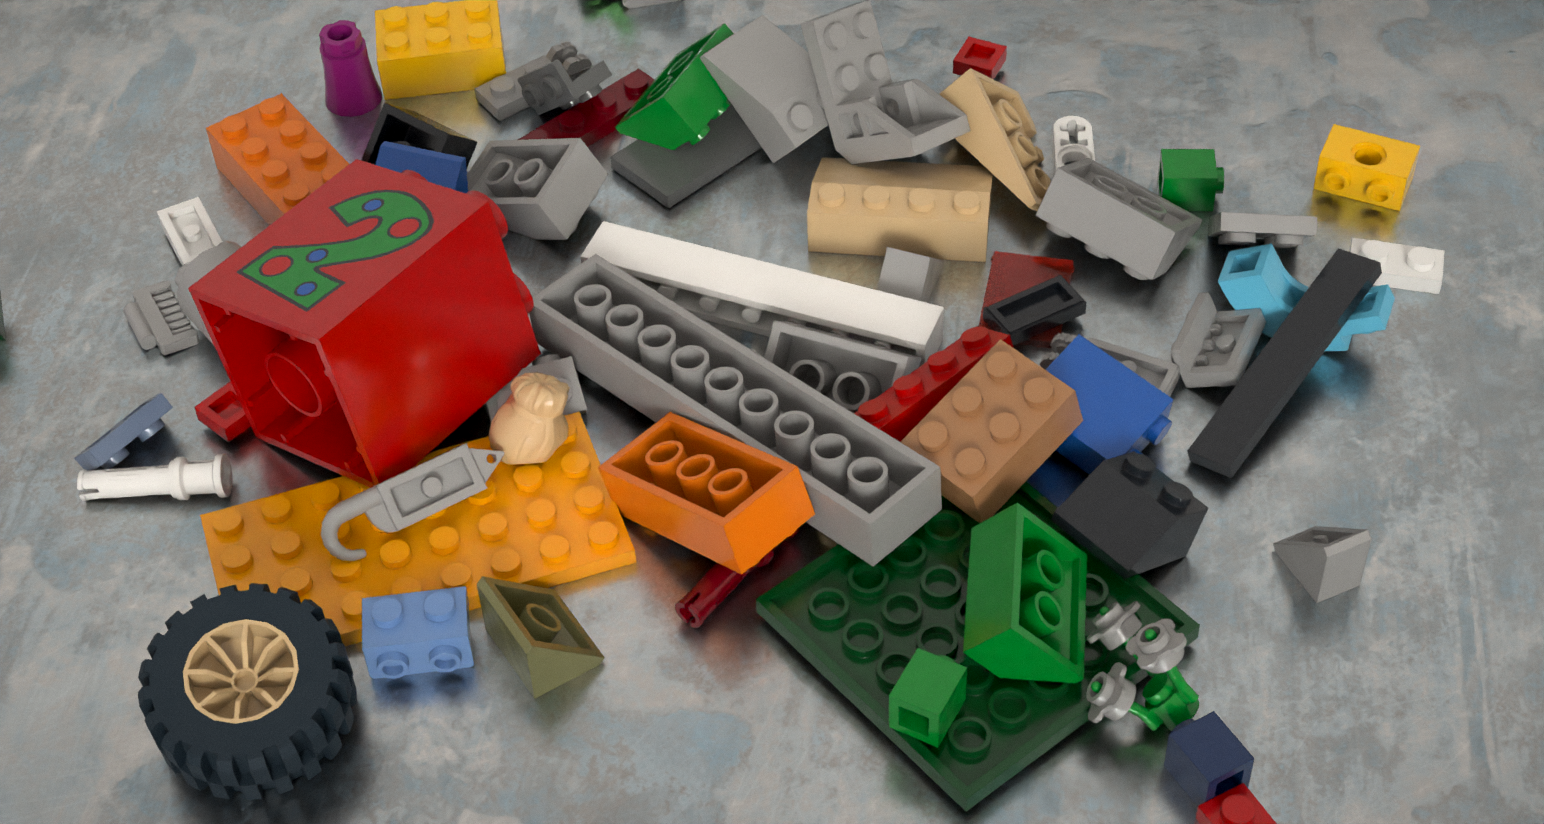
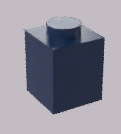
[1164,711,1255,806]

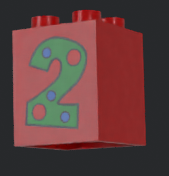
[188,159,541,488]

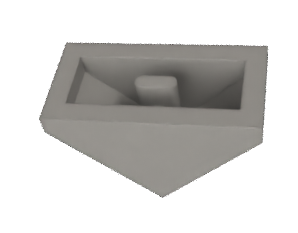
[877,247,944,302]
[1273,526,1371,603]

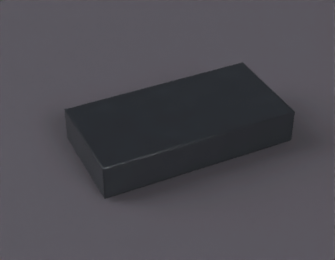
[983,275,1087,345]

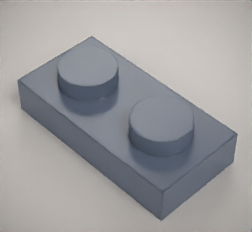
[74,393,173,470]

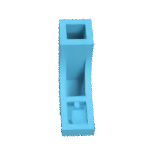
[1218,243,1395,351]

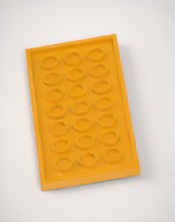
[200,412,636,647]

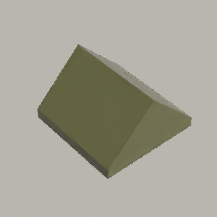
[477,576,605,699]

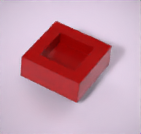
[953,36,1007,80]
[194,381,251,442]
[1196,783,1277,824]

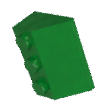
[615,23,734,150]
[963,503,1087,683]

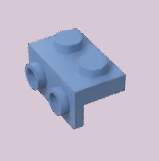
[362,586,474,679]

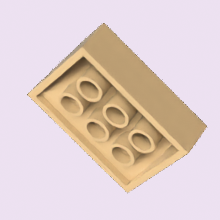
[807,157,993,262]

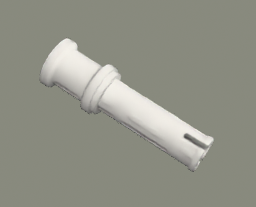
[77,454,233,501]

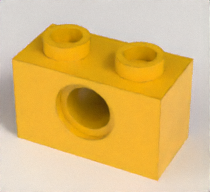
[1313,124,1420,211]

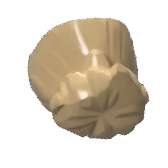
[489,372,570,465]

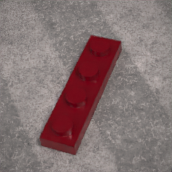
[518,68,655,147]

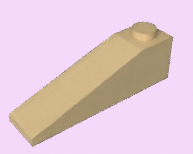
[939,68,1051,211]

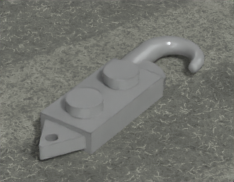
[321,443,504,561]

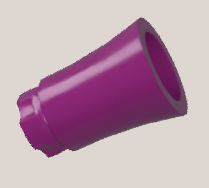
[319,20,382,117]

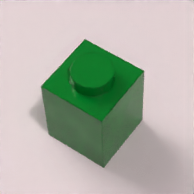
[1157,149,1224,212]
[889,648,967,748]

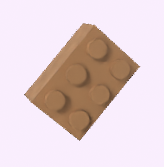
[901,339,1083,523]

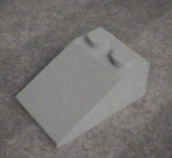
[699,15,828,163]
[467,138,608,240]

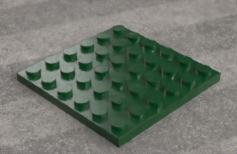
[756,482,1200,812]

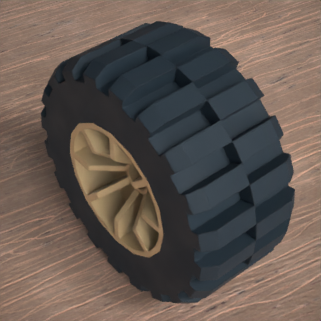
[138,583,357,800]

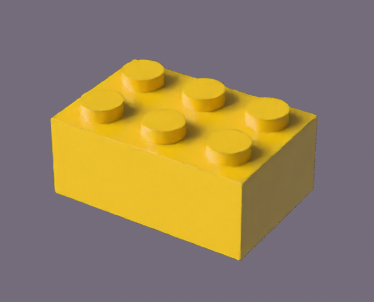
[375,0,506,100]

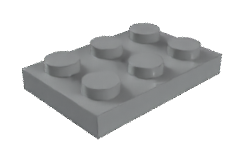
[1208,212,1317,248]

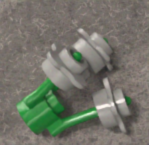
[1086,601,1199,731]

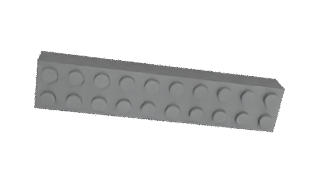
[529,254,942,566]

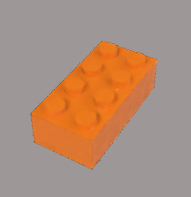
[206,93,349,226]
[598,412,815,574]

